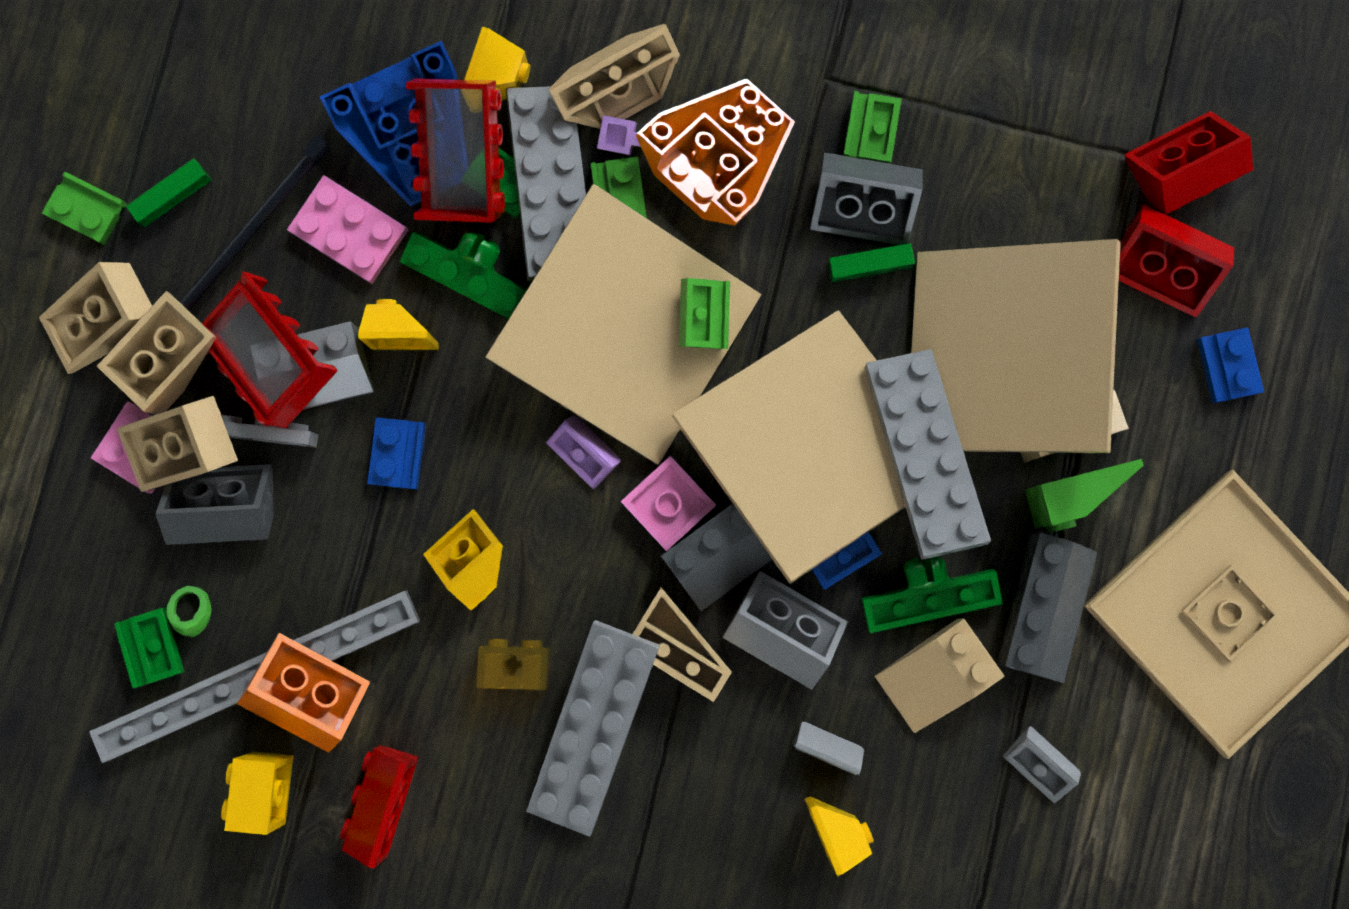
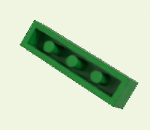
[126,158,212,228]
[827,243,915,283]

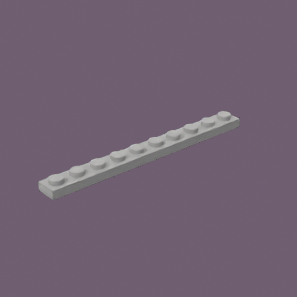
[89,591,420,763]

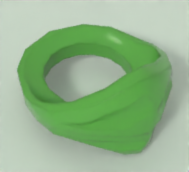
[166,586,212,637]

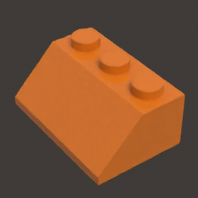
[237,633,370,752]

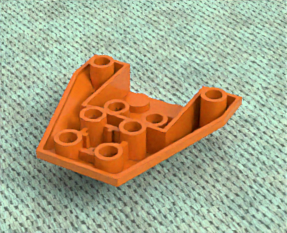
[636,79,795,226]

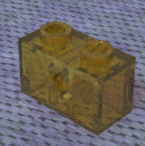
[477,639,550,690]

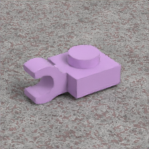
[597,115,641,155]

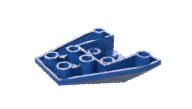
[319,41,469,206]

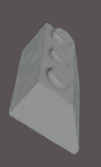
[251,321,374,410]
[723,571,848,690]

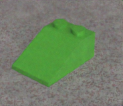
[1025,459,1144,533]

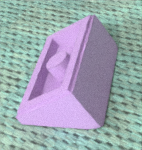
[546,415,621,489]

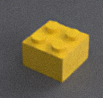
[221,751,294,835]

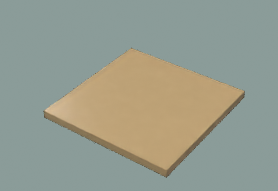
[485,184,762,465]
[911,239,1120,453]
[672,310,905,584]
[1084,470,1349,759]

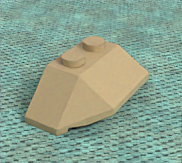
[548,24,680,129]

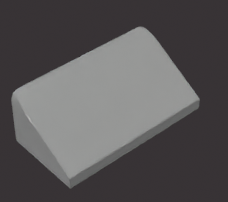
[792,722,864,775]
[1003,726,1081,804]

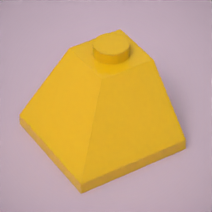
[461,27,531,113]
[358,299,439,350]
[423,509,503,610]
[804,796,874,876]

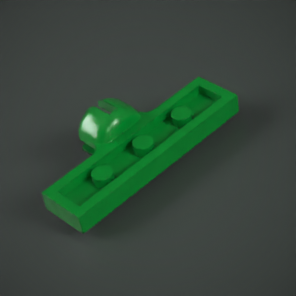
[400,231,527,319]
[861,556,1003,633]

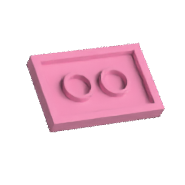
[287,175,408,284]

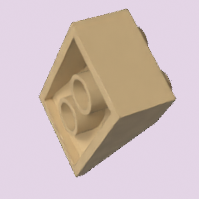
[39,262,152,374]
[97,291,216,415]
[117,396,238,492]
[874,618,1005,733]

